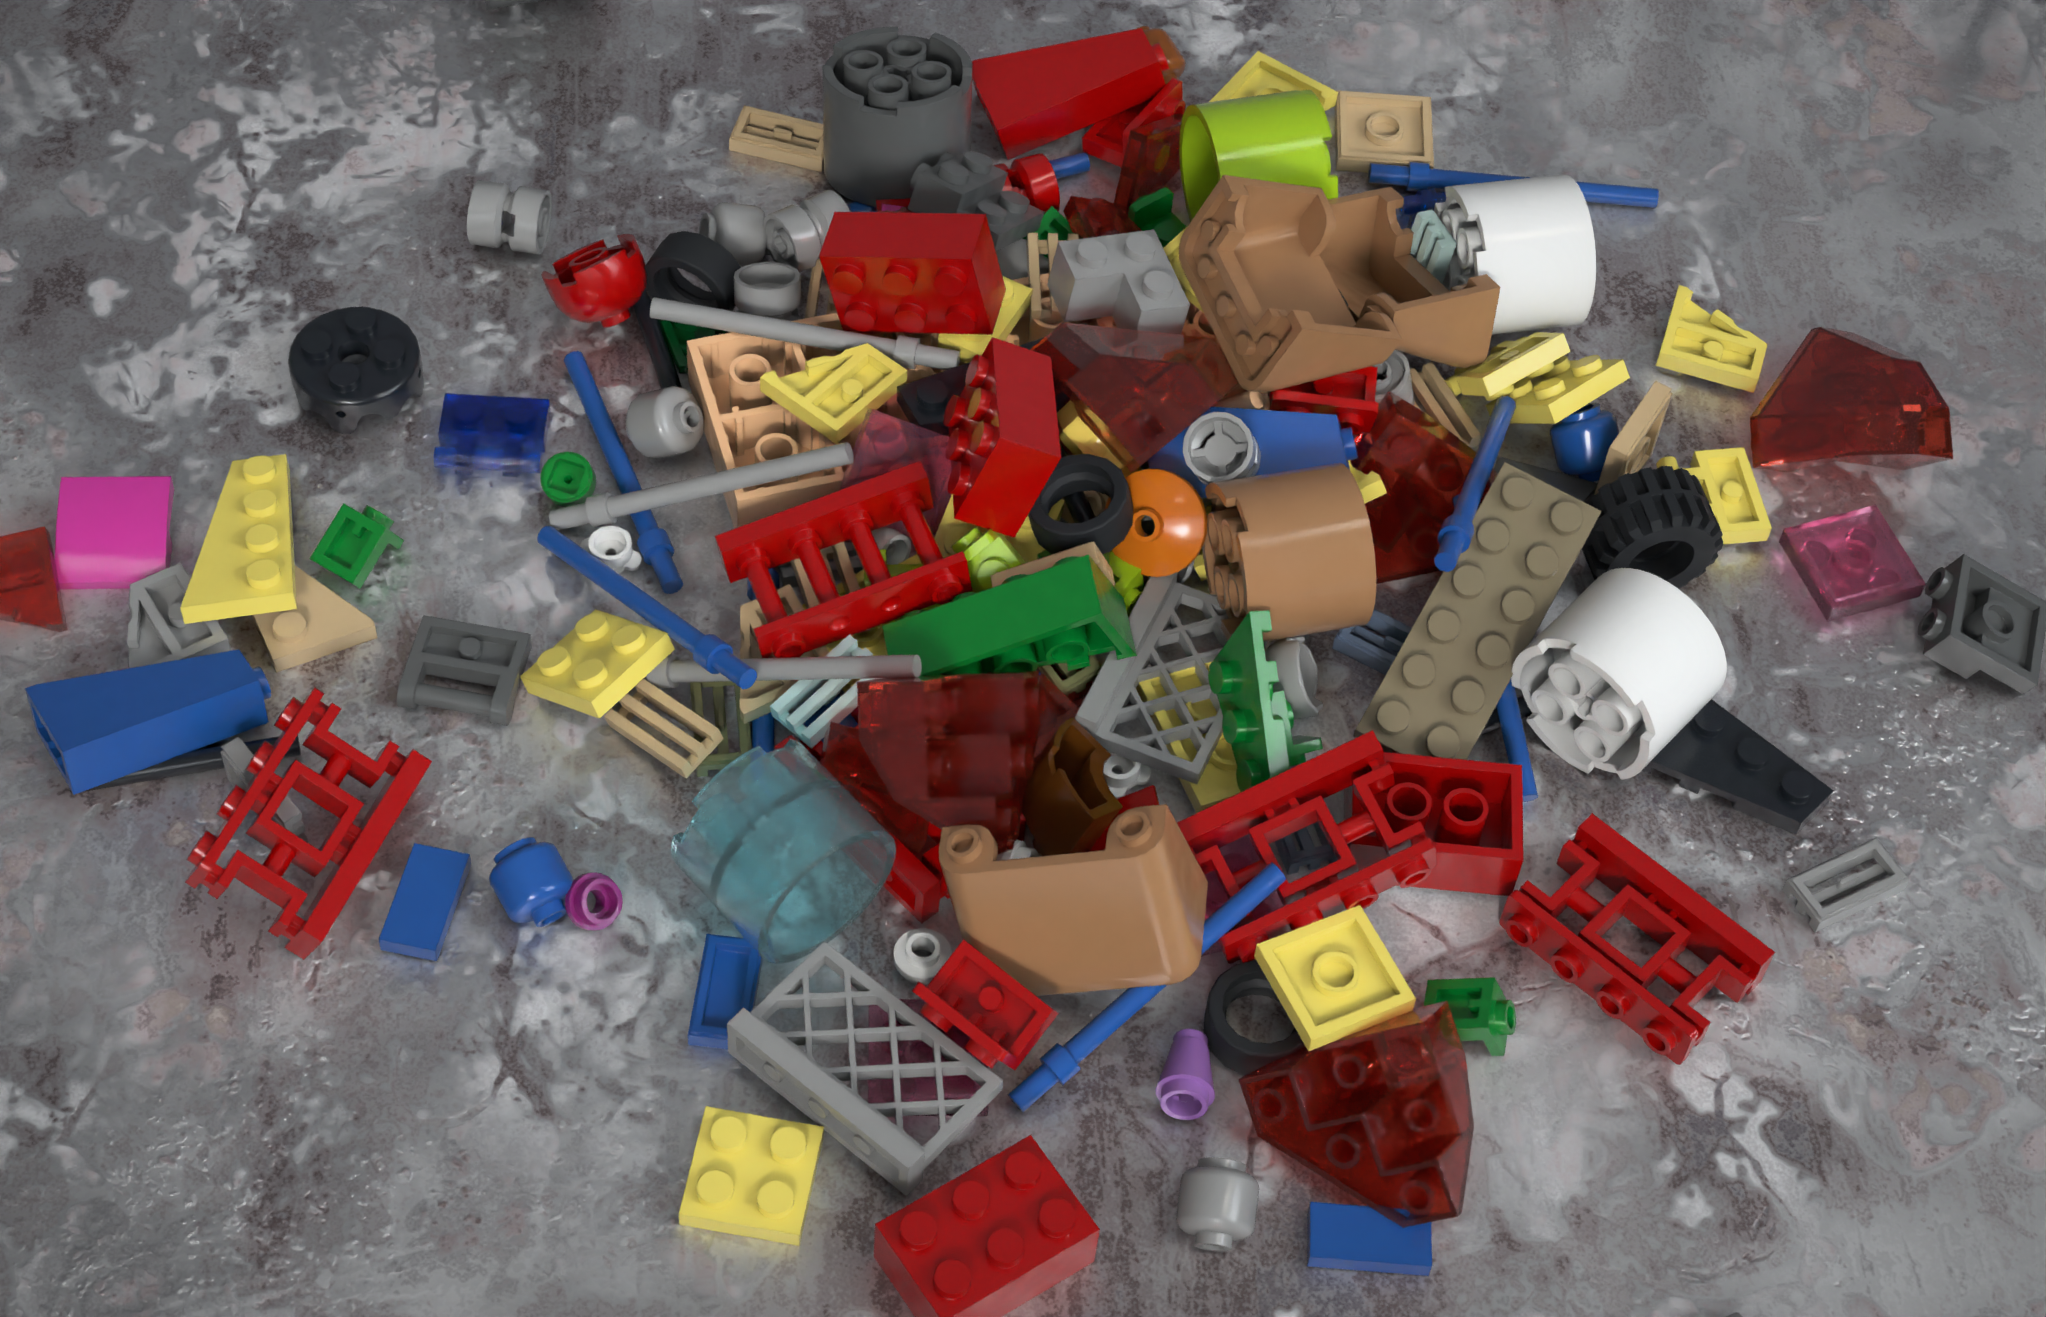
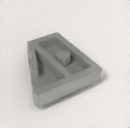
[126,562,231,669]

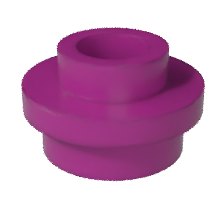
[565,872,623,931]

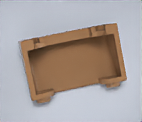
[1179,175,1402,393]
[1320,186,1501,368]
[939,804,1208,996]

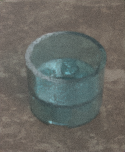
[671,739,896,964]

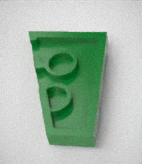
[1208,610,1290,792]

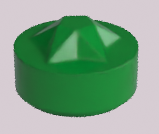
[540,452,596,507]

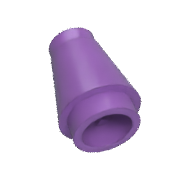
[1156,1029,1215,1120]

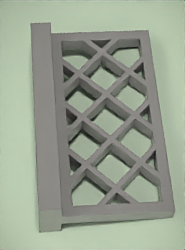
[1075,572,1268,784]
[727,941,1003,1196]

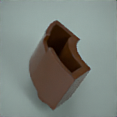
[1019,717,1123,856]

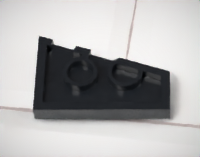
[1642,699,1834,835]

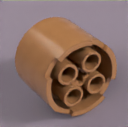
[1202,463,1376,642]

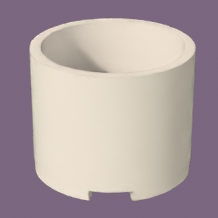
[1434,174,1596,335]
[1511,568,1727,780]

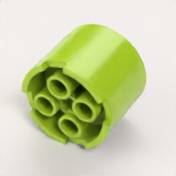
[1179,90,1338,222]

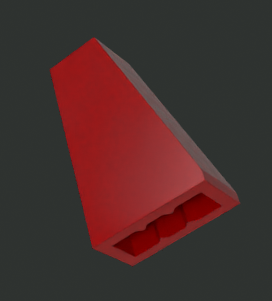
[971,28,1169,160]

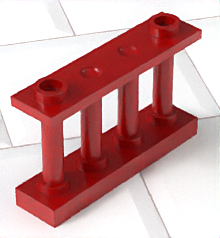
[714,461,972,658]

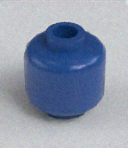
[1550,403,1620,482]
[489,837,574,927]

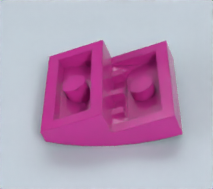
[55,476,174,589]

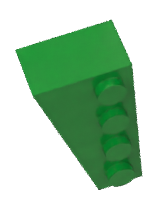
[882,555,1137,705]

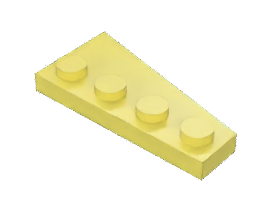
[180,454,297,624]

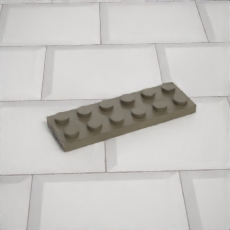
[1353,462,1602,760]

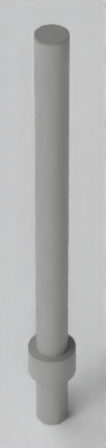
[650,297,960,370]
[549,442,854,531]
[644,655,922,688]

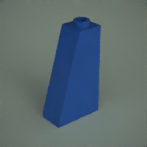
[1137,402,1358,507]
[25,649,271,795]

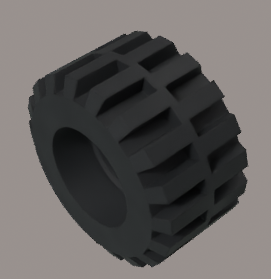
[1582,466,1723,589]

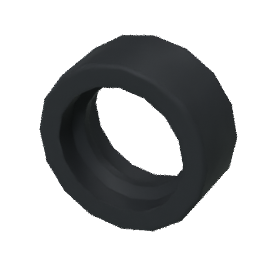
[645,231,741,311]
[1028,454,1133,555]
[1203,960,1308,1078]

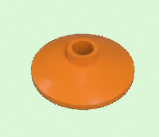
[1105,468,1207,577]

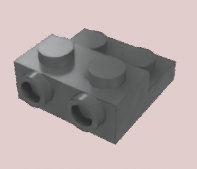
[908,151,1044,252]
[1918,554,2046,694]

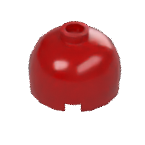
[541,234,647,328]

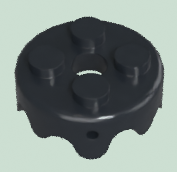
[288,307,424,434]

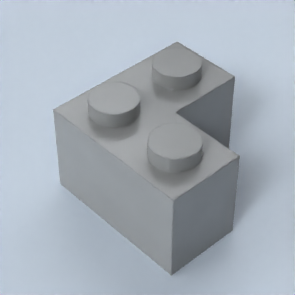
[1047,229,1190,354]

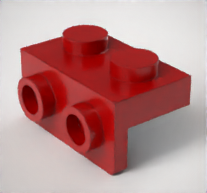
[1082,78,1186,172]
[1268,366,1379,435]
[912,939,1059,1070]

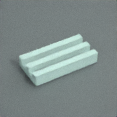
[1410,209,1457,283]
[770,634,888,749]

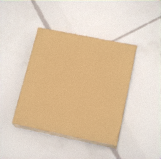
[1334,91,1434,173]
[1594,381,1672,495]

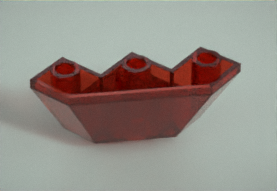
[1030,322,1239,473]
[1750,327,1953,472]
[1350,391,1498,584]
[857,670,1047,855]
[1239,1001,1474,1227]

